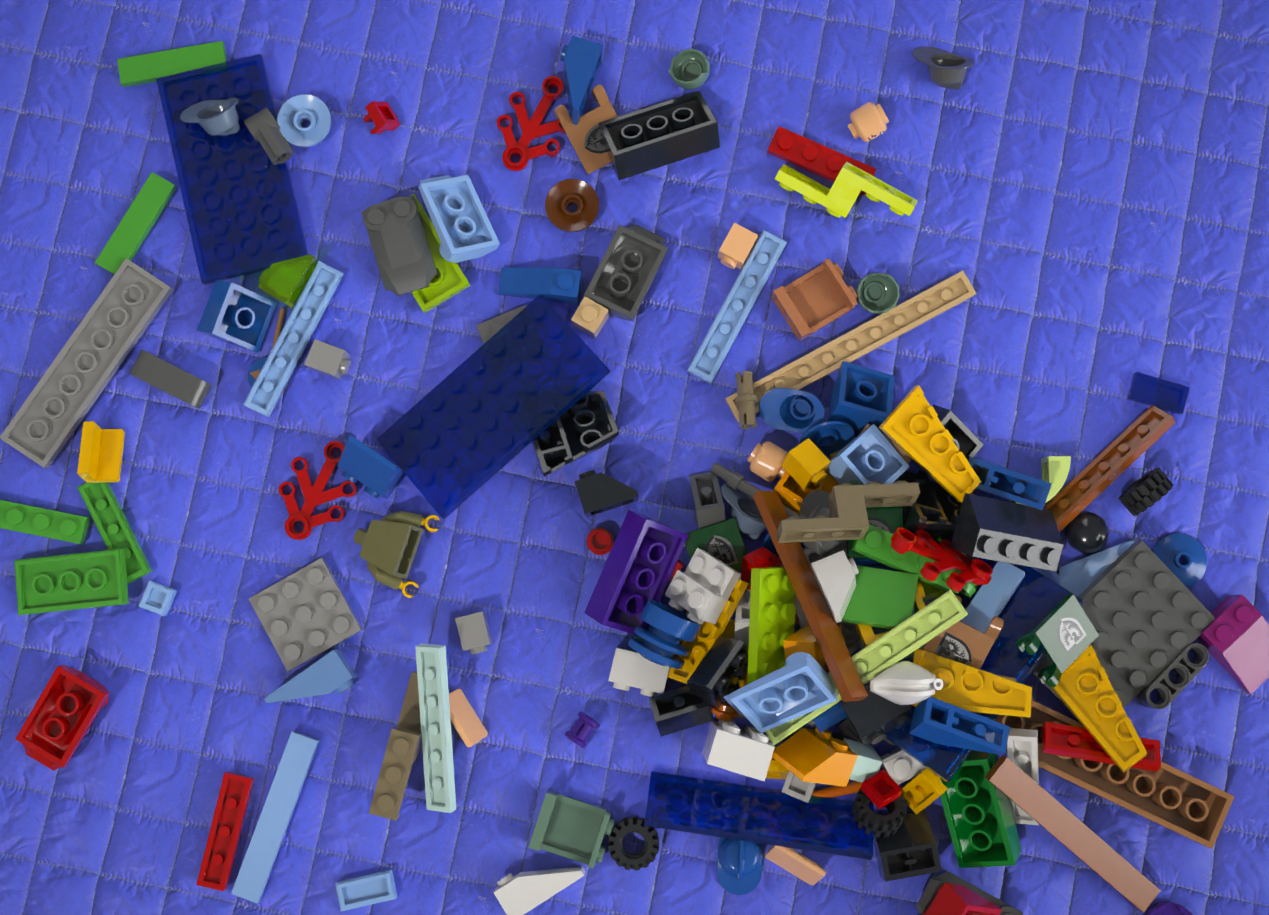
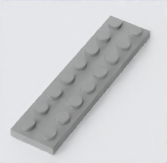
[0,258,174,469]

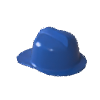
[759,388,825,434]
[717,826,763,895]

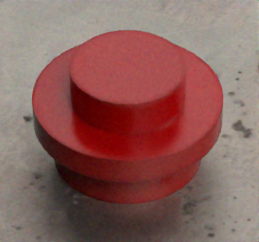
[587,528,614,555]

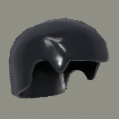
[1065,511,1109,555]

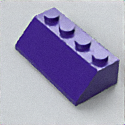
[584,510,688,636]

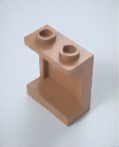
[771,258,858,342]

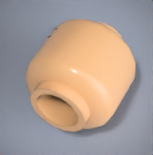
[847,102,889,142]
[747,441,788,482]

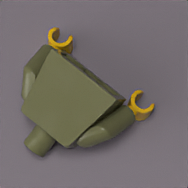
[354,511,440,598]

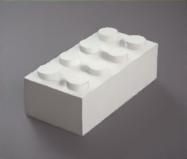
[702,720,775,782]

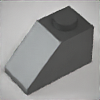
[689,472,725,529]

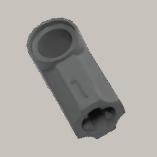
[244,107,294,165]

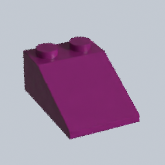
[1197,595,1269,694]

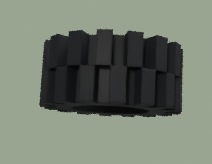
[1118,467,1174,516]
[852,789,907,838]
[608,816,659,871]

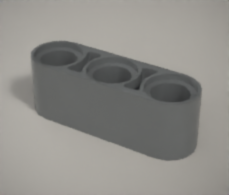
[129,350,212,409]
[1137,643,1209,709]

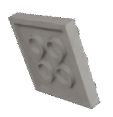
[249,558,363,672]

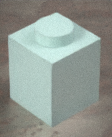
[843,738,883,783]

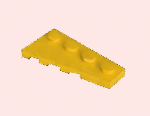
[879,385,981,503]
[667,580,749,684]
[1051,645,1147,772]
[911,648,1032,717]

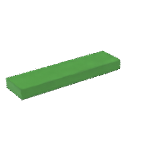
[117,41,229,87]
[95,172,177,274]
[77,482,153,584]

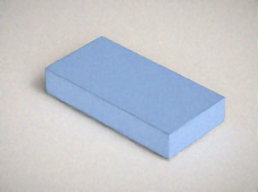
[335,869,398,912]

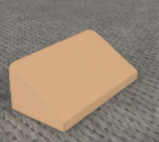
[449,689,488,748]
[765,839,826,885]

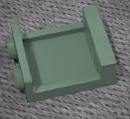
[528,790,615,869]

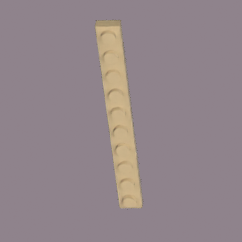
[725,271,977,423]

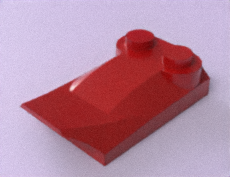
[15,665,110,771]

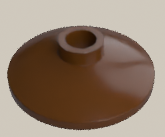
[545,179,599,232]

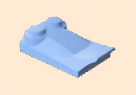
[418,175,500,263]
[1058,538,1137,601]
[724,652,837,733]

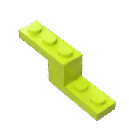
[775,161,918,218]

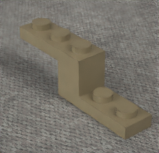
[776,481,920,543]
[369,671,422,821]

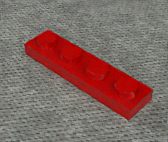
[767,126,876,195]
[1042,722,1161,772]
[196,771,254,891]

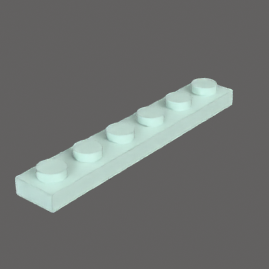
[415,643,456,813]

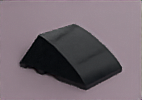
[518,391,619,477]
[895,470,976,535]

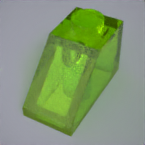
[258,254,318,309]

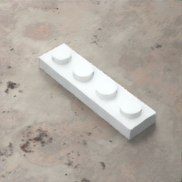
[1007,728,1039,825]

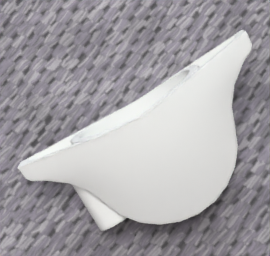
[870,661,943,705]

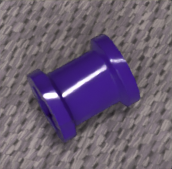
[564,711,600,749]

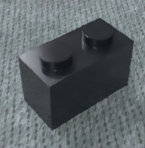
[649,686,714,737]

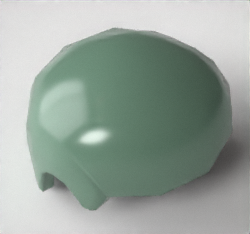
[668,48,710,90]
[856,272,900,314]

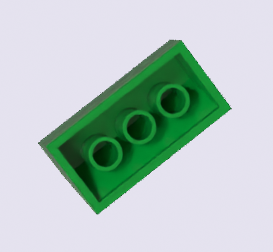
[932,748,1022,868]

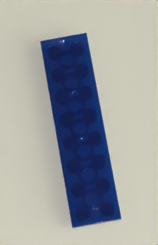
[644,771,874,860]

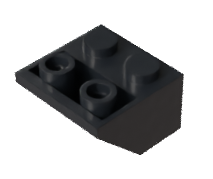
[687,636,748,709]
[871,809,942,882]

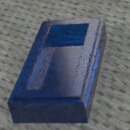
[1127,372,1190,415]

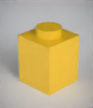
[782,438,831,489]

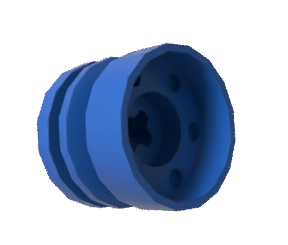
[628,599,702,669]

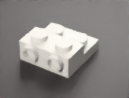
[665,548,741,624]

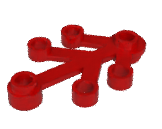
[497,76,566,172]
[278,441,358,540]
[890,527,993,592]

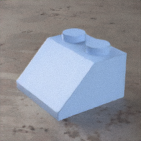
[827,424,910,485]

